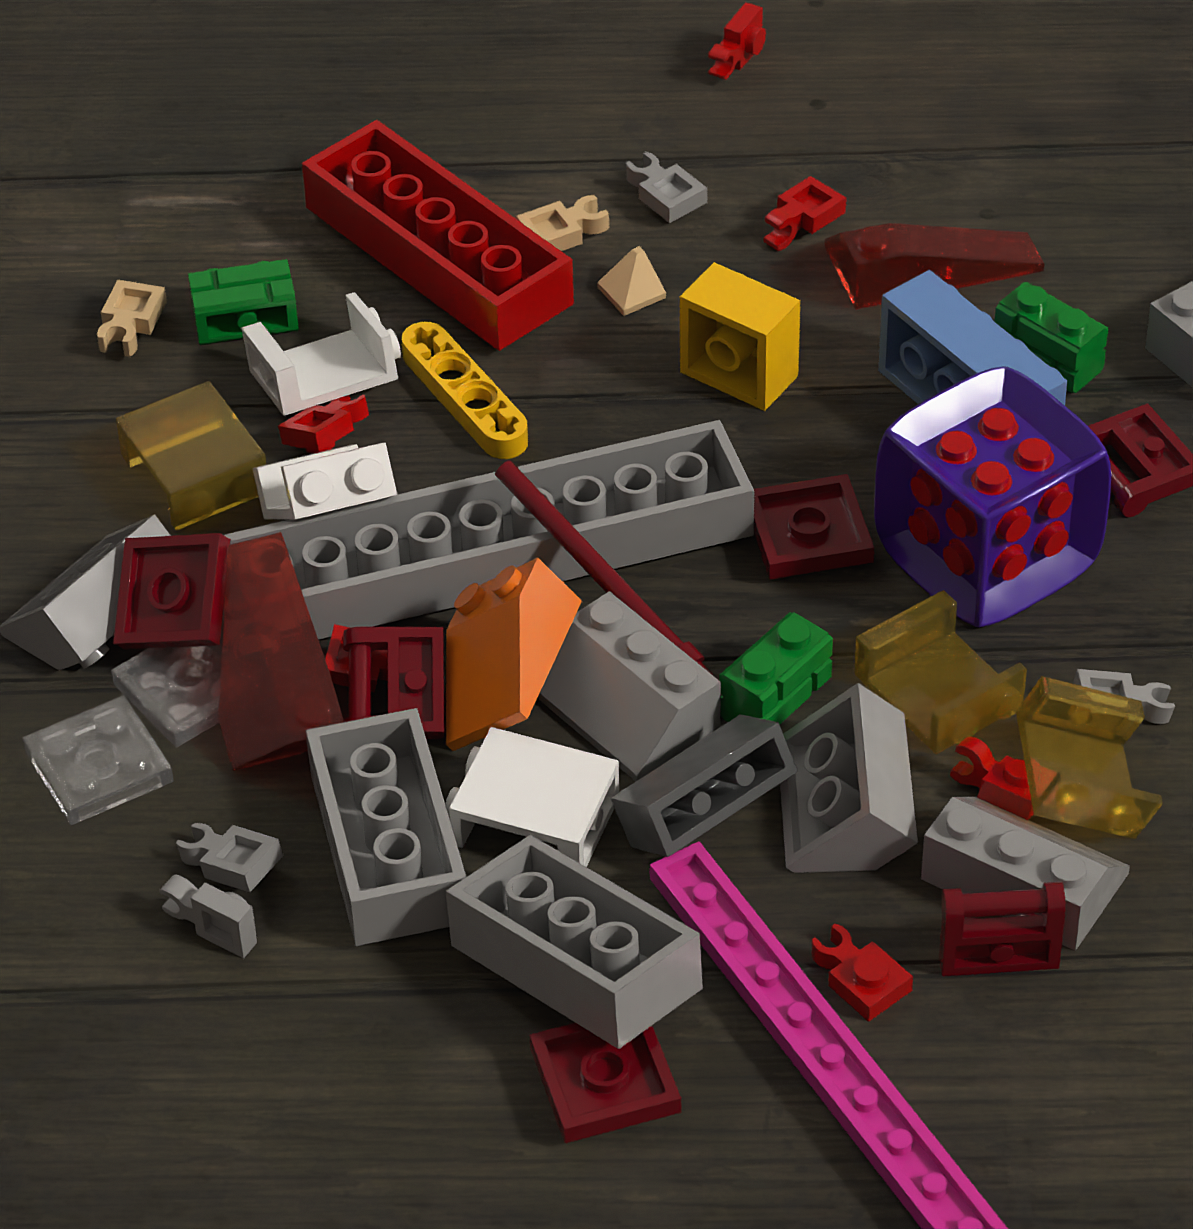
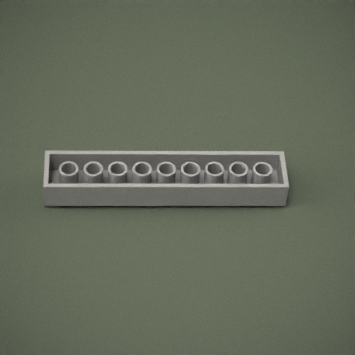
[223,420,754,659]

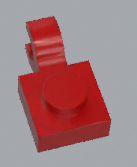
[763,176,847,251]
[950,736,1057,820]

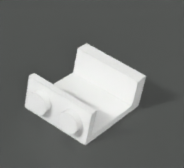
[242,292,401,416]
[252,442,397,520]
[445,727,619,867]

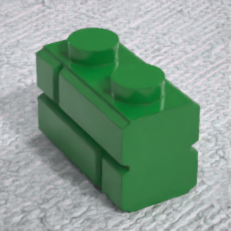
[188,259,299,345]
[994,282,1108,393]
[719,612,833,725]

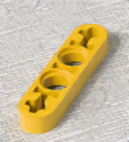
[402,322,528,459]

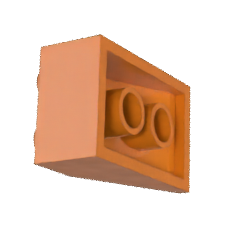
[446,558,582,751]

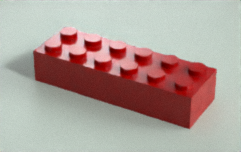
[302,120,574,351]

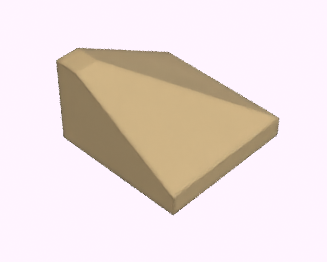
[598,246,666,316]

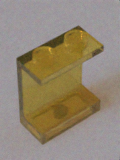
[116,381,267,531]
[854,590,1027,755]
[1016,676,1163,839]

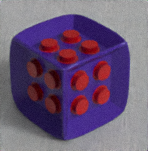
[874,366,1111,627]

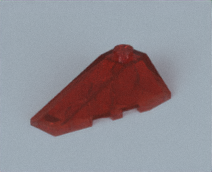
[825,223,1044,309]
[218,532,344,771]

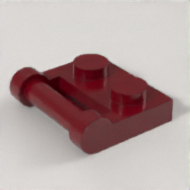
[1088,403,1193,517]
[343,627,444,739]
[939,882,1066,976]

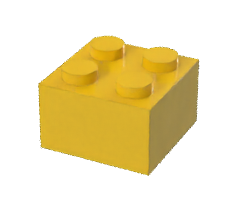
[680,262,800,411]

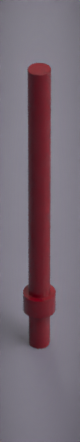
[495,460,722,695]

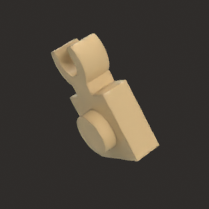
[516,195,609,251]
[97,280,167,357]

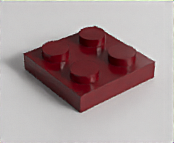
[754,474,874,580]
[113,533,231,649]
[529,1023,682,1143]

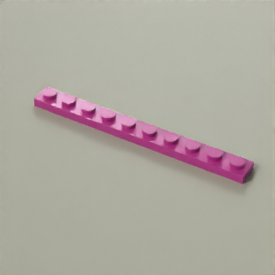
[650,841,1008,1229]

